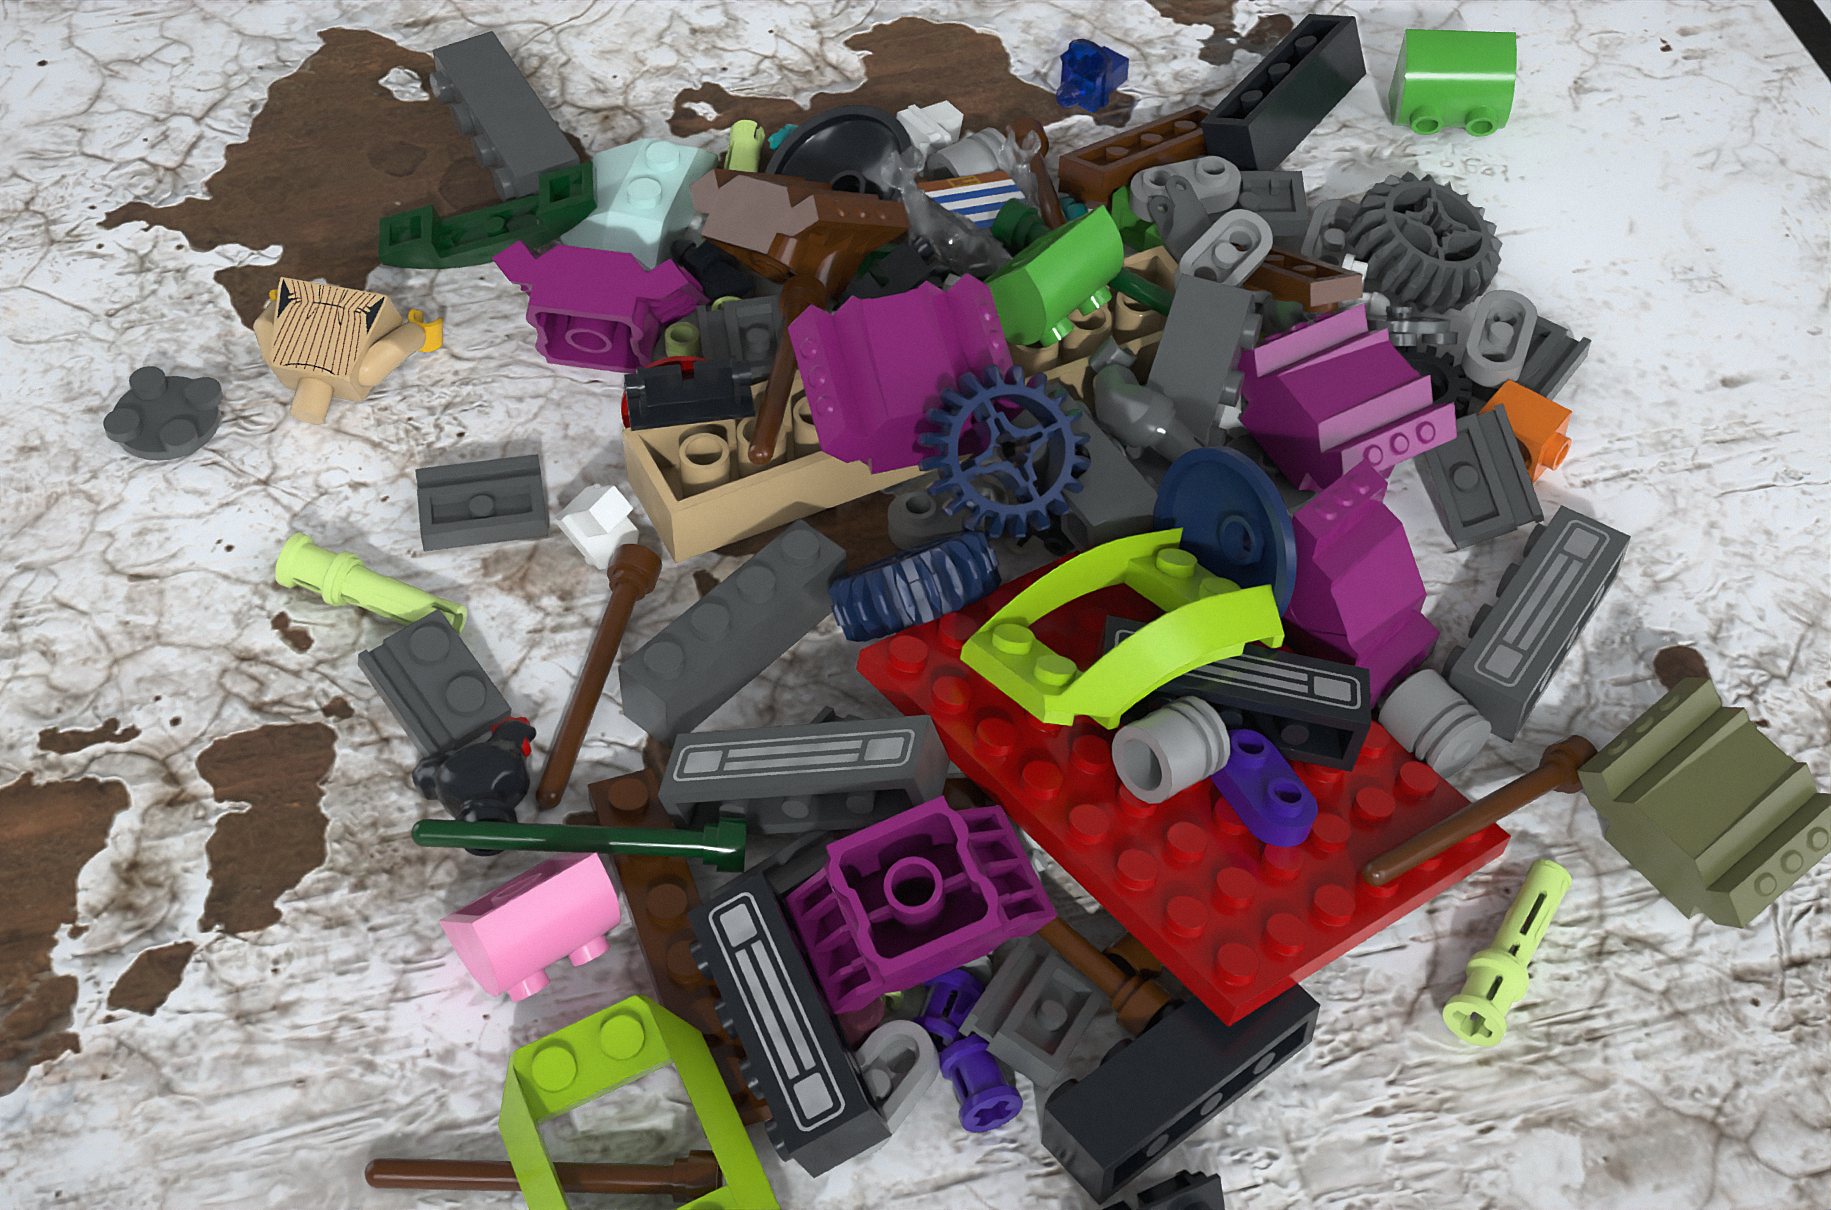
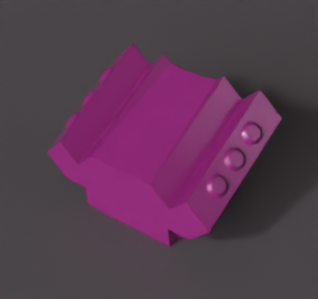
[492,240,710,374]
[787,273,1025,475]
[1237,303,1457,493]
[1281,459,1440,710]
[784,795,1058,1014]

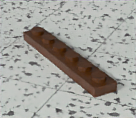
[588,767,773,1138]

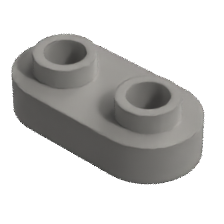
[1129,156,1241,223]
[1301,199,1359,267]
[1173,209,1273,290]
[1461,290,1537,388]
[887,481,1009,550]
[852,1020,940,1158]

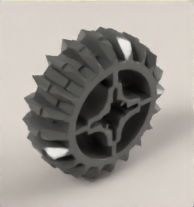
[1347,171,1503,315]

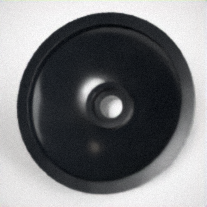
[765,105,918,206]

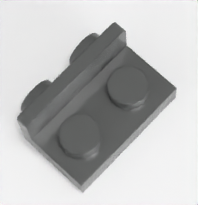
[1208,171,1309,236]

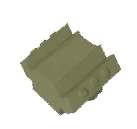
[1577,677,1831,929]

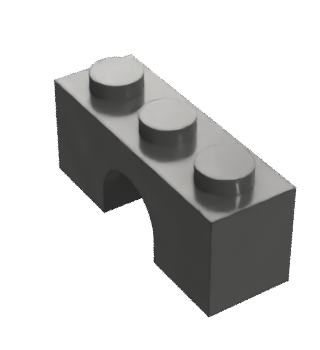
[996,382,1159,554]

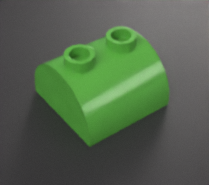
[1388,29,1517,137]
[983,205,1124,348]

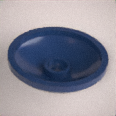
[1153,446,1298,620]

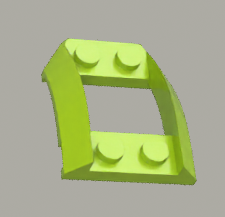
[960,527,1284,730]
[498,994,781,1210]

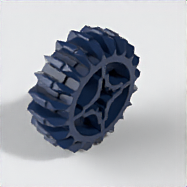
[918,364,1091,539]
[828,529,1002,642]

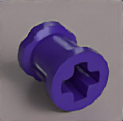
[909,968,986,1056]
[939,1034,1023,1133]

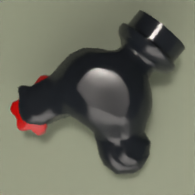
[412,716,537,856]

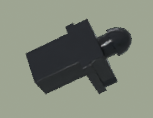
[670,239,756,306]

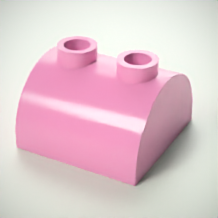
[439,852,621,1002]

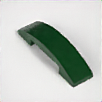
[378,161,598,269]

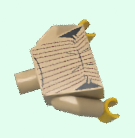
[253,277,443,425]

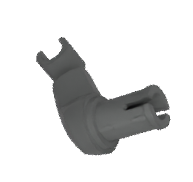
[1088,335,1209,463]

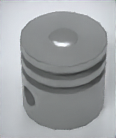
[927,127,1020,215]
[1378,669,1492,779]
[1112,696,1230,804]

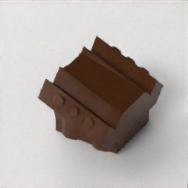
[689,168,911,302]

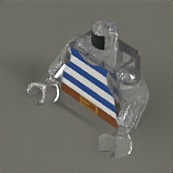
[881,130,1042,277]

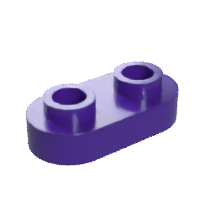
[1209,729,1318,847]

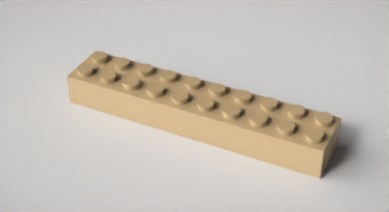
[622,245,1178,564]

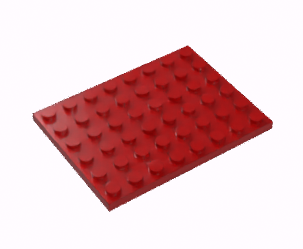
[856,550,1511,1027]

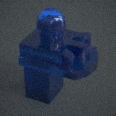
[1055,38,1129,113]

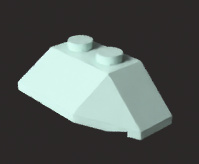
[560,138,719,270]

